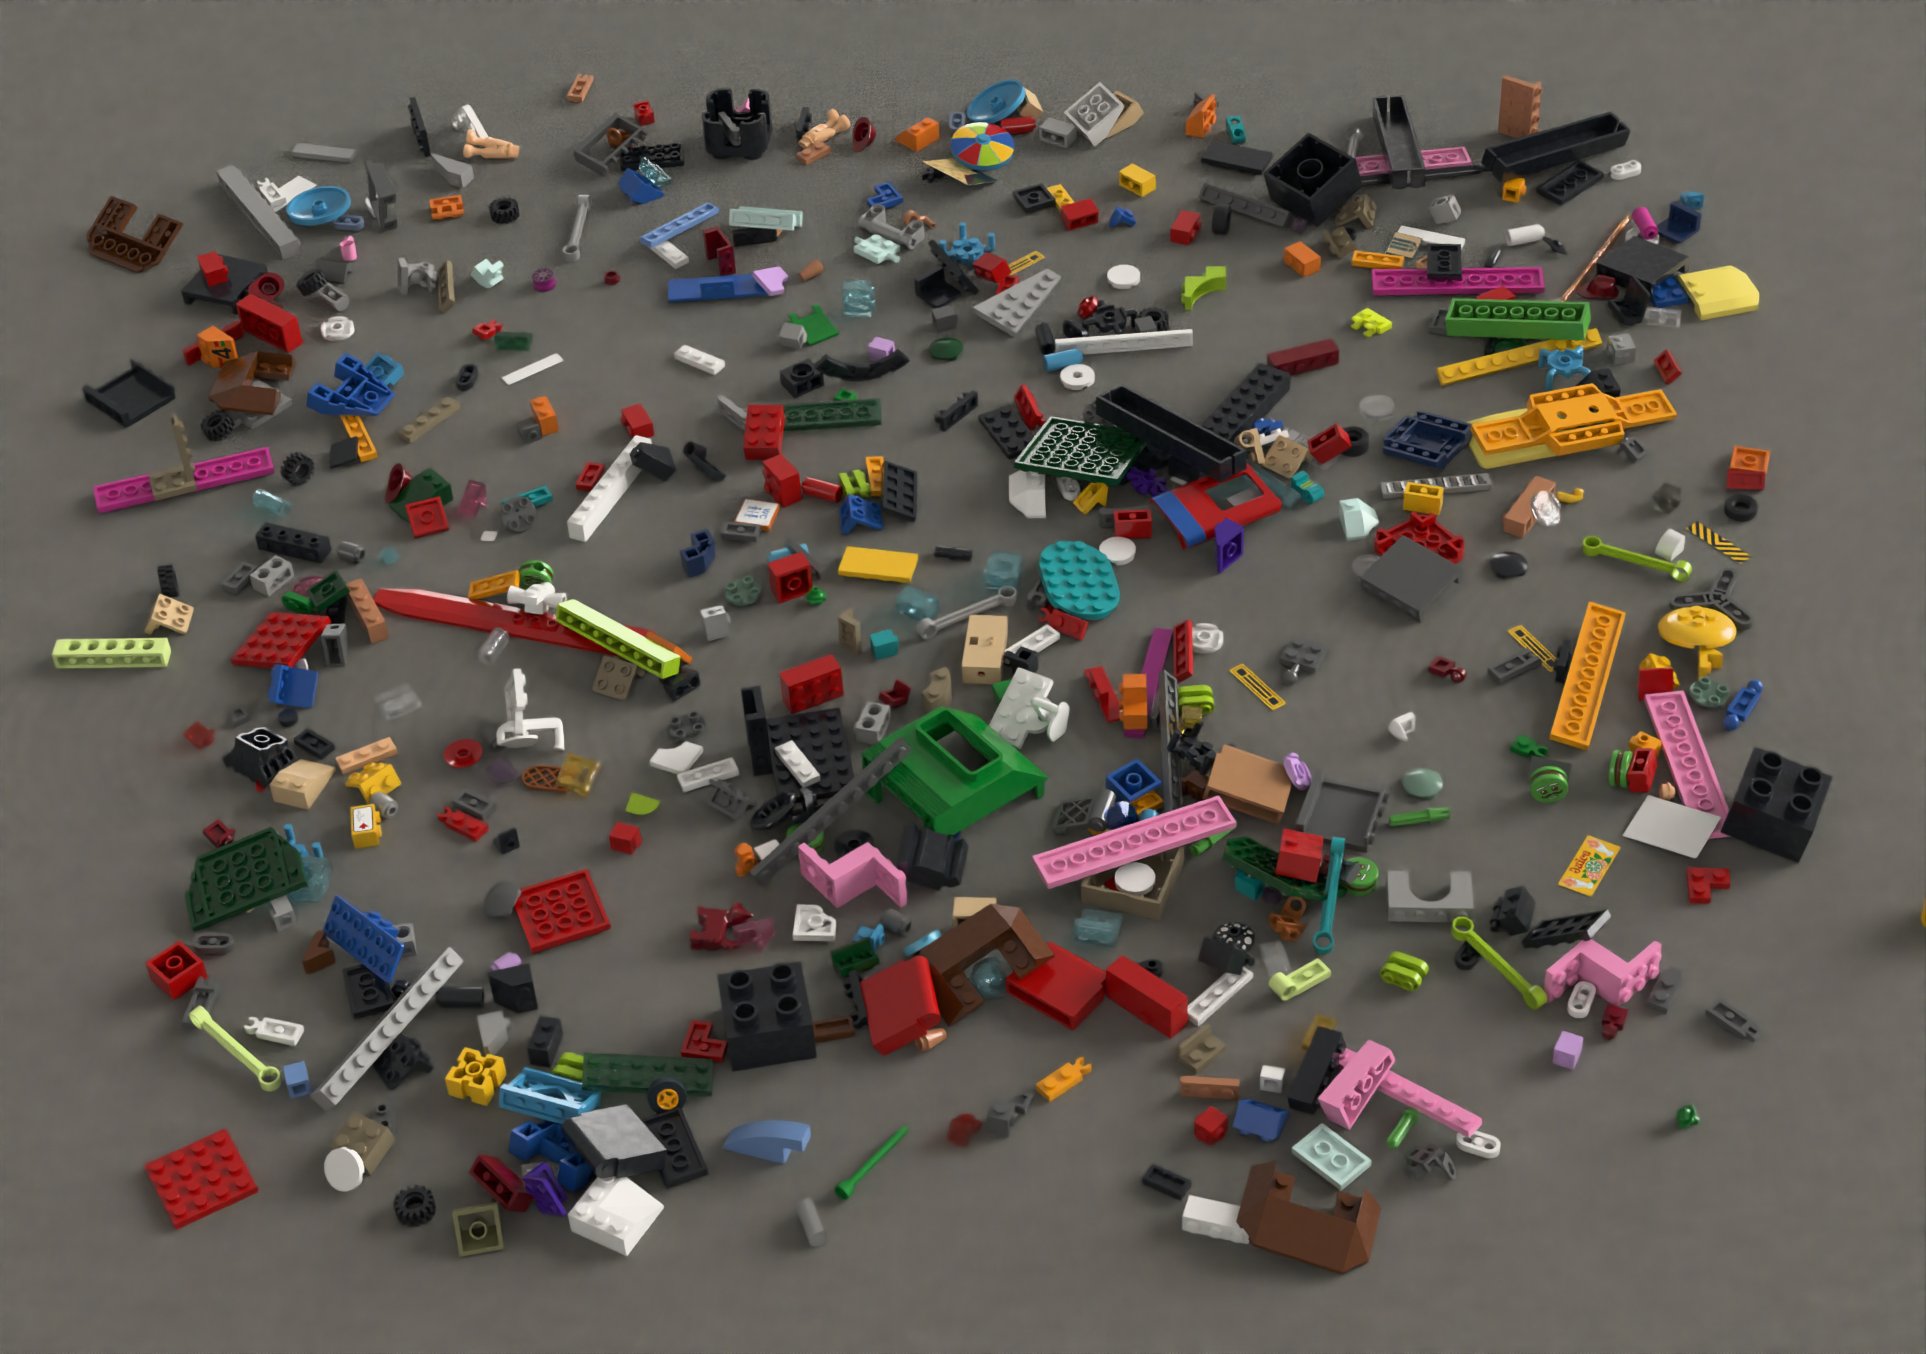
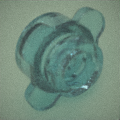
[378,547,400,564]

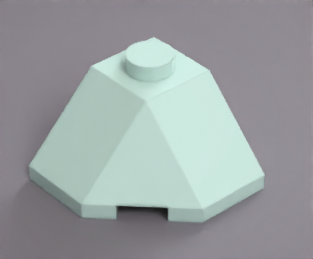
[1339,498,1379,541]

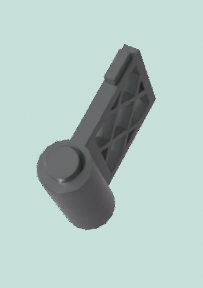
[1052,789,1116,835]

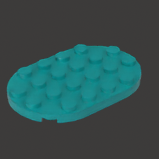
[1038,541,1120,620]

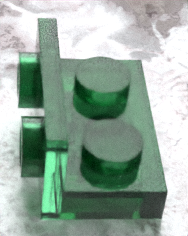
[494,331,533,350]

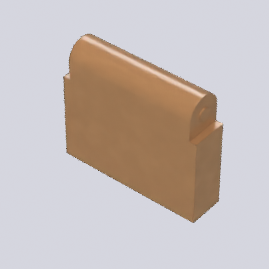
[1202,744,1292,825]

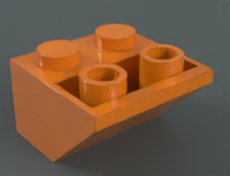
[1186,94,1217,138]

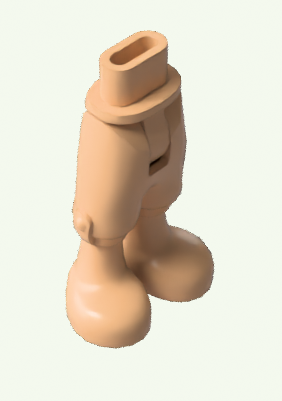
[798,109,850,149]
[463,129,520,159]

